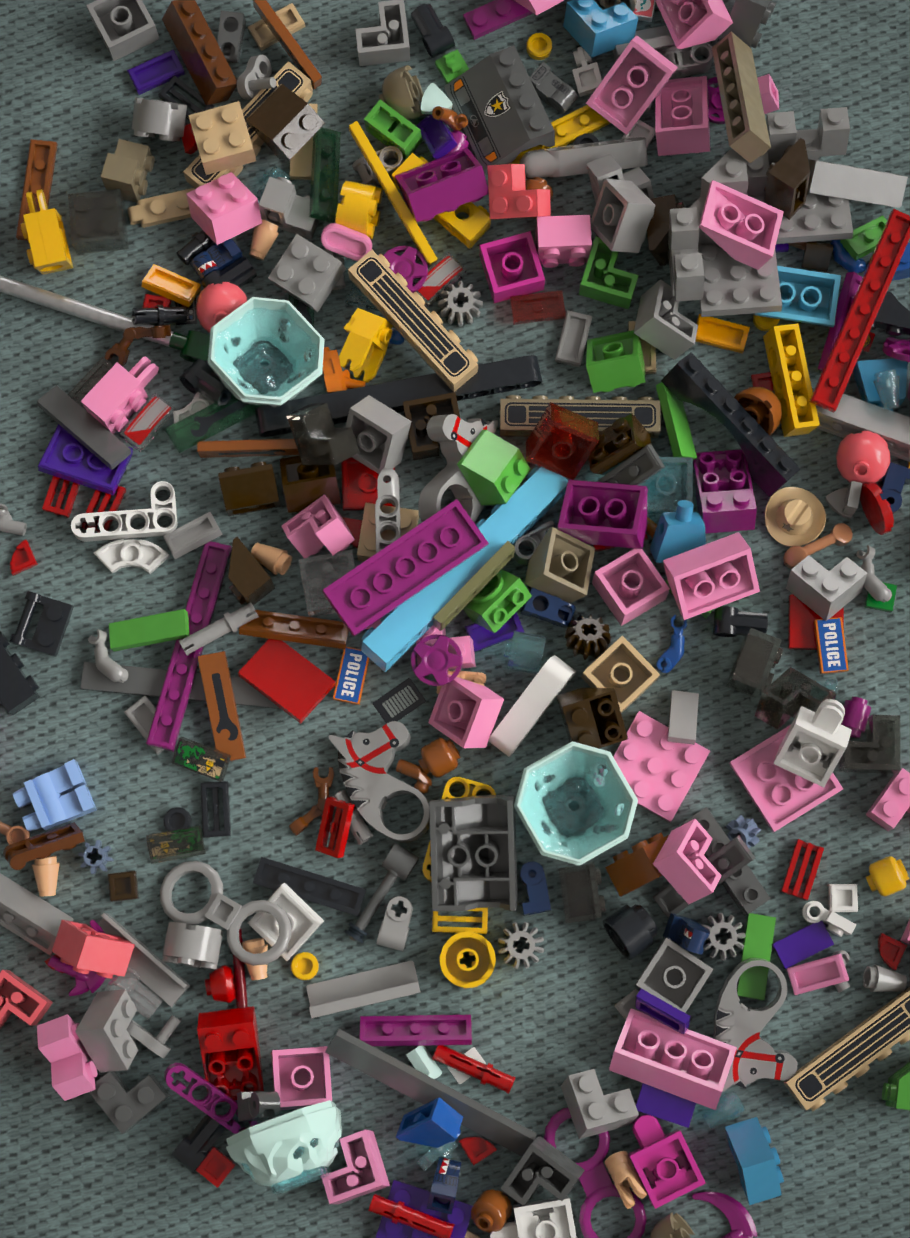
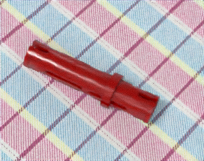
[432,1045,516,1094]
[368,1194,455,1238]

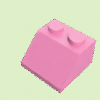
[428,674,504,748]

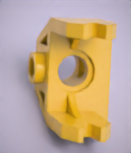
[339,308,393,383]

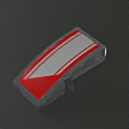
[413,252,467,307]
[119,393,176,452]

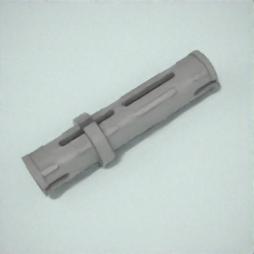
[179,602,259,656]

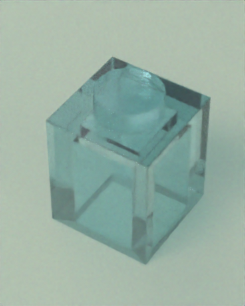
[504,631,546,674]

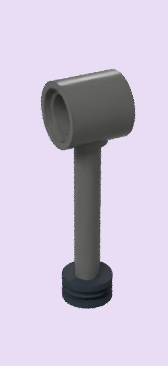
[344,843,419,943]

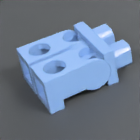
[13,759,97,831]

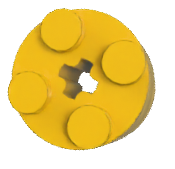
[335,181,383,239]
[440,931,496,988]

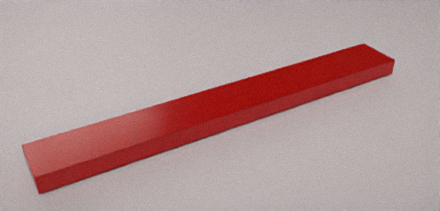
[809,209,910,413]

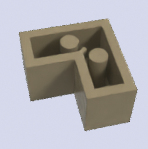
[101,139,155,202]

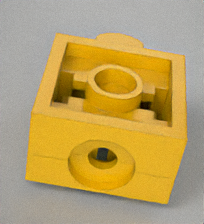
[21,189,73,275]

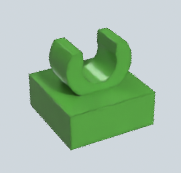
[435,49,469,84]

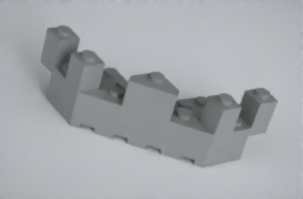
[668,107,853,317]

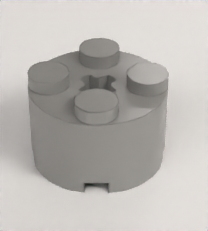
[131,97,187,141]
[162,922,223,970]

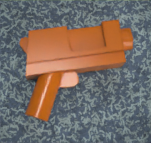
[322,347,366,393]

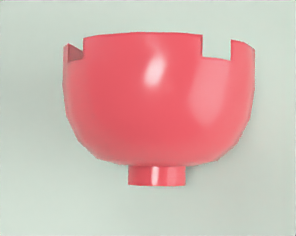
[196,282,247,333]
[836,431,890,485]

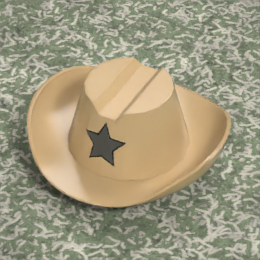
[765,487,826,547]

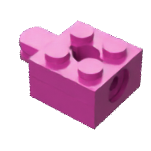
[628,1114,706,1209]

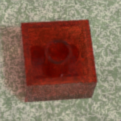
[526,402,599,480]

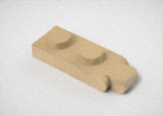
[127,188,194,228]

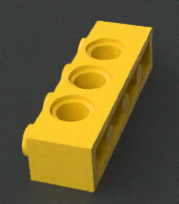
[392,153,491,249]
[763,323,820,437]

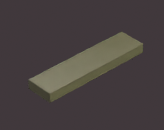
[433,541,515,631]

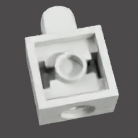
[773,699,852,788]
[490,1195,577,1238]

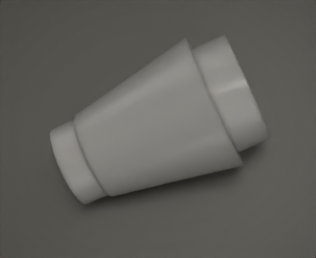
[863,964,907,992]

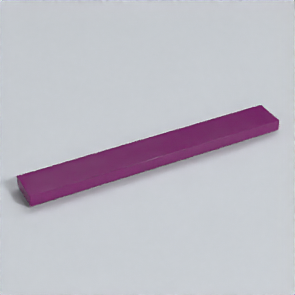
[146,541,232,752]

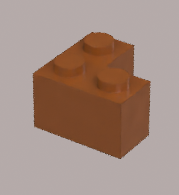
[605,832,669,897]

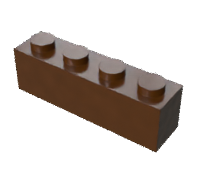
[162,0,237,105]

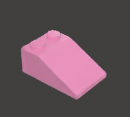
[586,36,678,135]
[655,76,710,156]
[699,180,784,270]

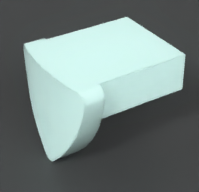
[421,83,453,114]
[406,1046,442,1079]

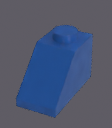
[396,1097,463,1148]

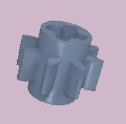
[726,815,761,848]
[78,840,114,875]

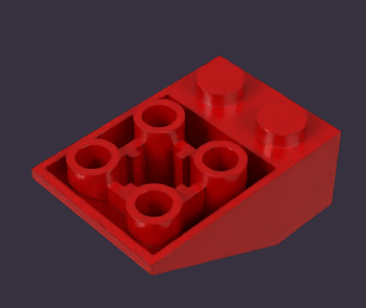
[197,1006,264,1102]

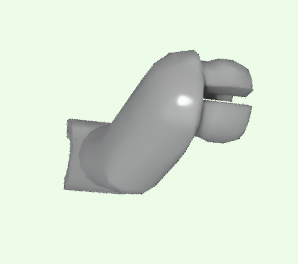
[856,545,892,602]
[88,629,128,683]

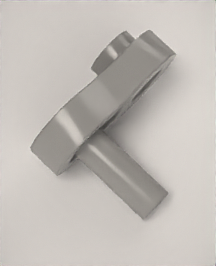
[237,55,276,100]
[127,1015,181,1058]

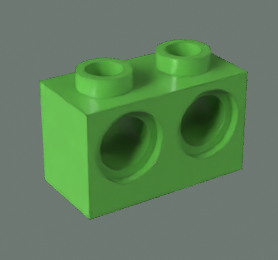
[364,100,422,160]

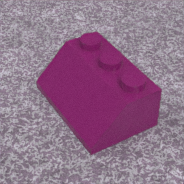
[395,147,489,222]
[558,480,648,549]

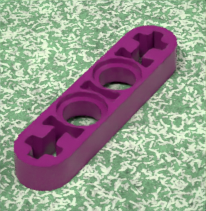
[164,1063,258,1134]

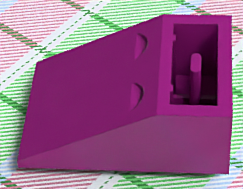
[693,449,757,534]

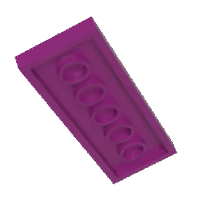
[322,499,489,637]

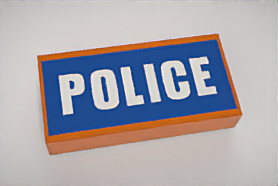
[814,617,849,674]
[333,647,370,705]

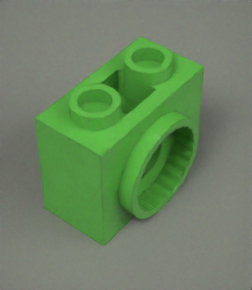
[463,569,532,633]

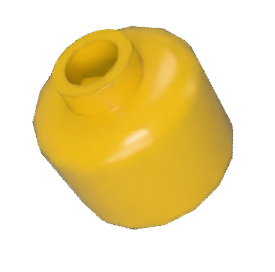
[866,856,909,897]

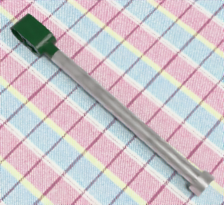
[0,275,234,365]

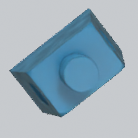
[853,358,908,411]
[650,500,706,563]

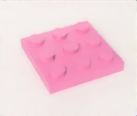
[601,711,710,823]
[729,725,843,833]

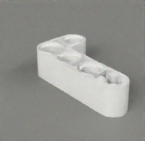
[71,481,178,542]
[489,655,576,757]

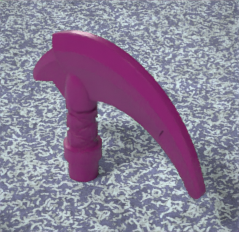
[48,920,106,996]
[692,1192,757,1238]

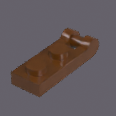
[3,822,85,870]

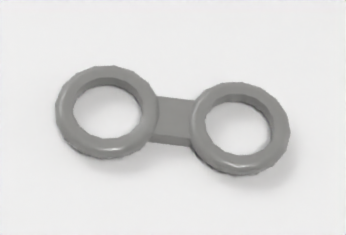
[160,861,291,966]

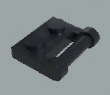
[9,591,74,657]

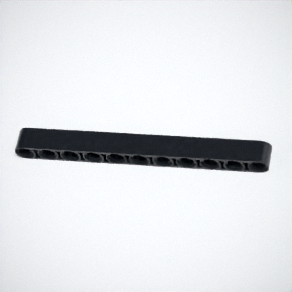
[255,355,543,437]

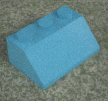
[754,266,841,327]

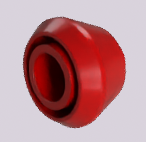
[205,965,236,1003]

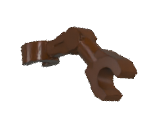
[104,325,171,366]
[289,767,334,836]

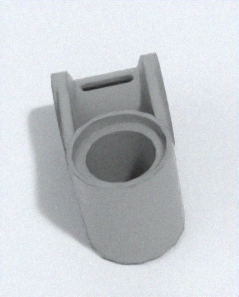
[662,43,713,79]
[352,146,403,186]
[514,521,555,565]
[376,896,413,951]

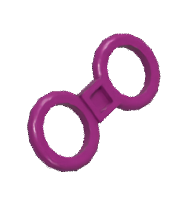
[544,1107,647,1238]

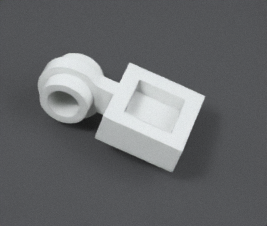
[572,47,602,97]
[802,901,856,937]

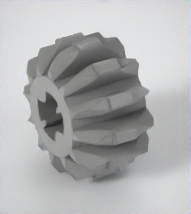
[438,281,483,327]
[701,913,746,961]
[498,922,544,969]

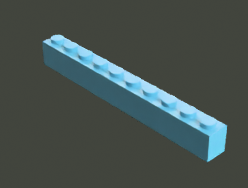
[361,462,568,672]

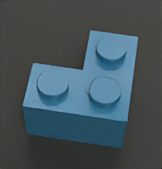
[563,0,638,58]
[725,1117,784,1205]

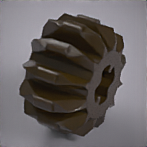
[565,614,611,660]

